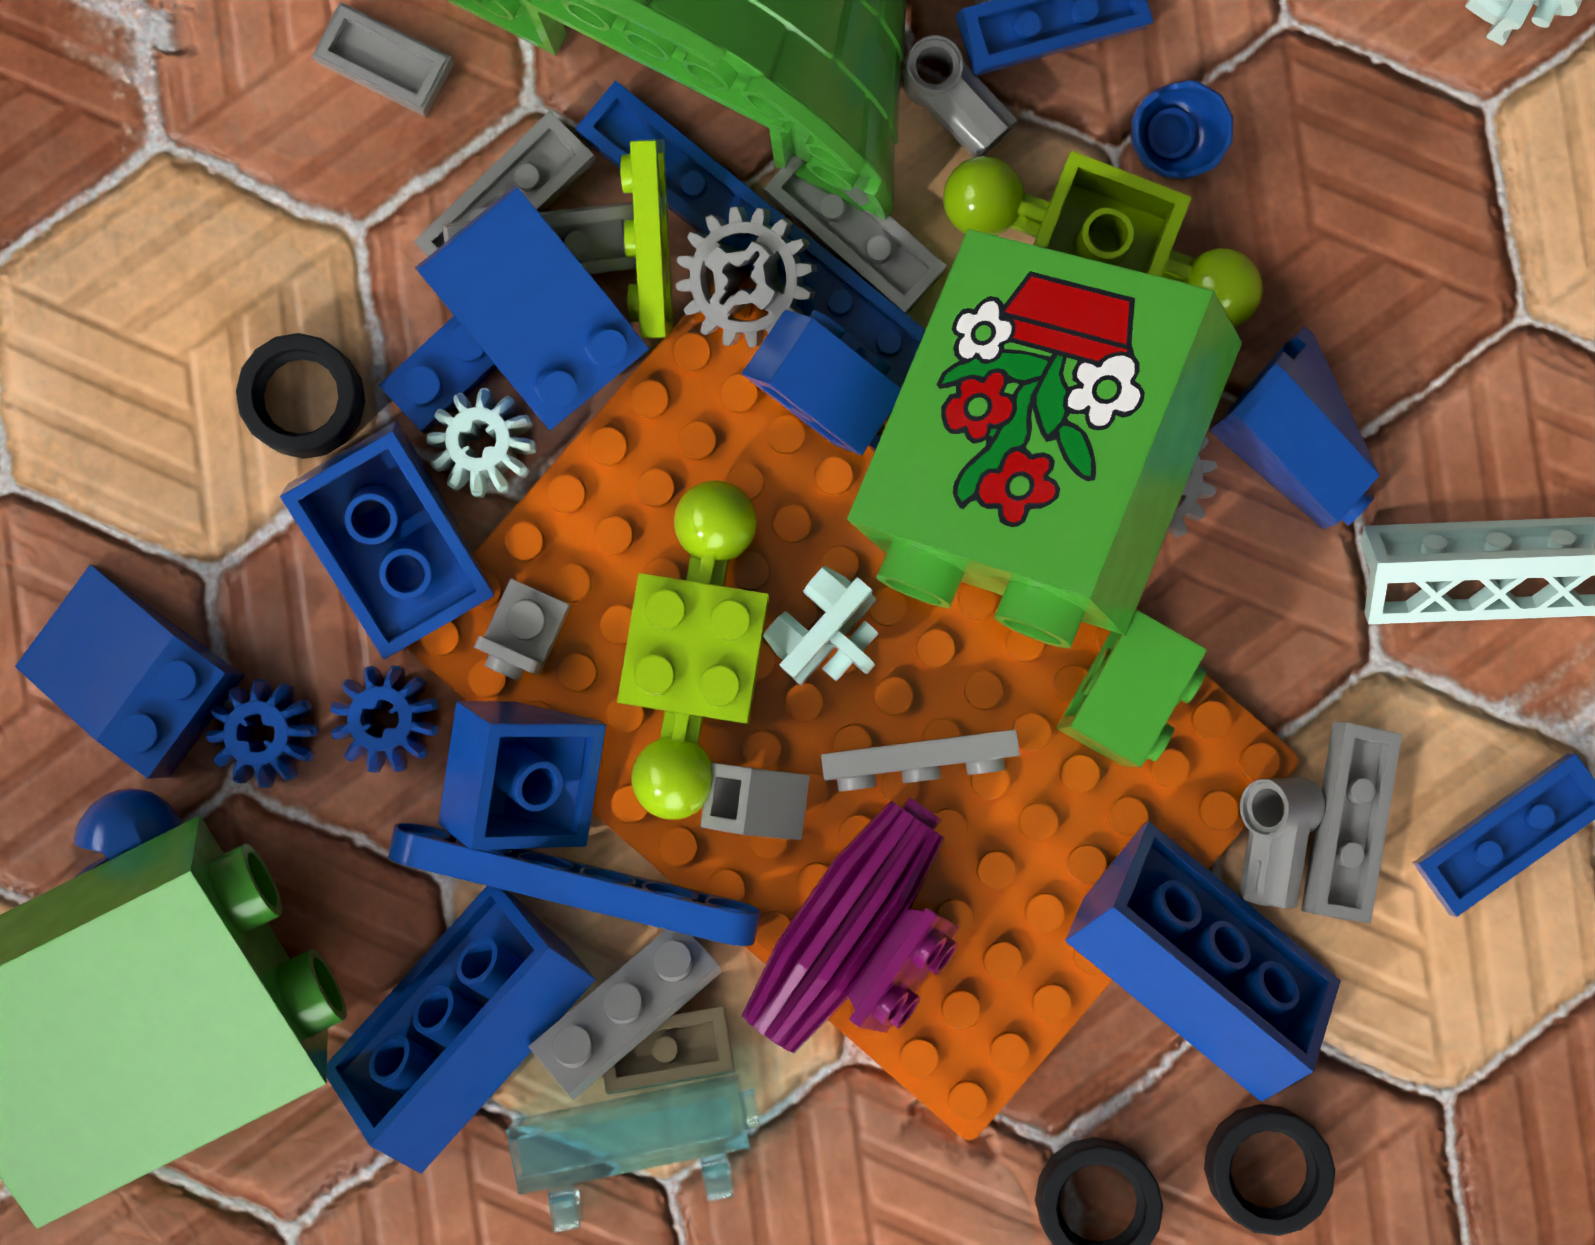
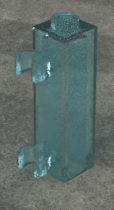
[506,1074,761,1233]

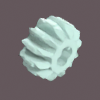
[426,388,537,498]

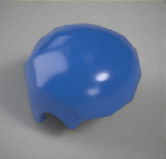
[1131,80,1233,180]

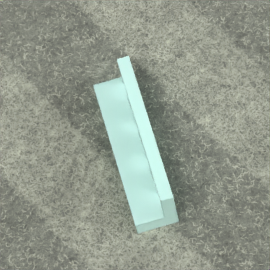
[1361,517,1595,624]

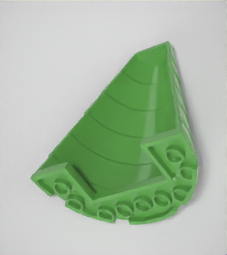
[447,0,906,220]

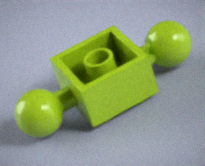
[943,150,1263,328]
[617,480,769,820]

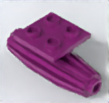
[742,797,960,1054]

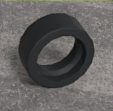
[236,333,366,459]
[1204,1104,1336,1236]
[1035,1137,1163,1245]

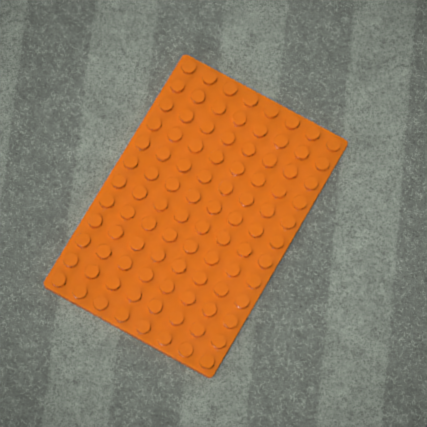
[406,269,1298,1140]

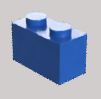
[742,310,901,456]

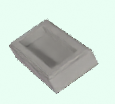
[312,2,455,118]

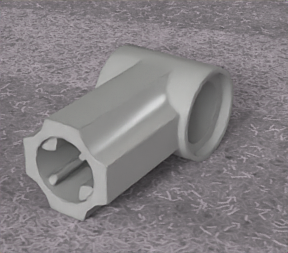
[902,35,1018,157]
[1239,777,1325,909]

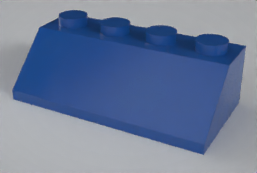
[1065,821,1341,1102]
[326,886,596,1174]

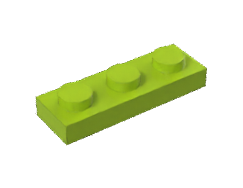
[620,139,674,338]

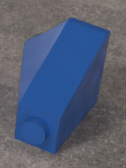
[1209,326,1380,529]

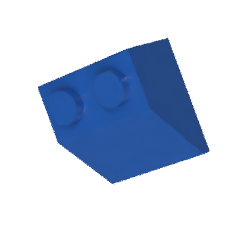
[438,701,606,850]

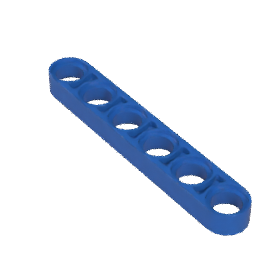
[388,823,761,946]

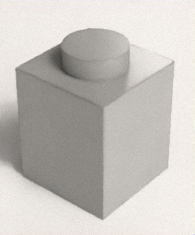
[701,763,810,840]

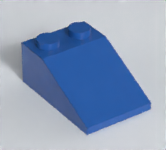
[415,186,649,430]
[280,421,495,659]
[15,564,245,779]

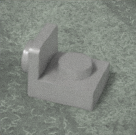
[474,578,571,681]

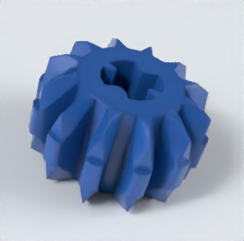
[330,665,441,773]
[206,679,320,788]

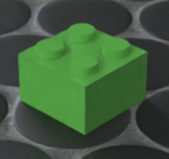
[1056,610,1207,767]

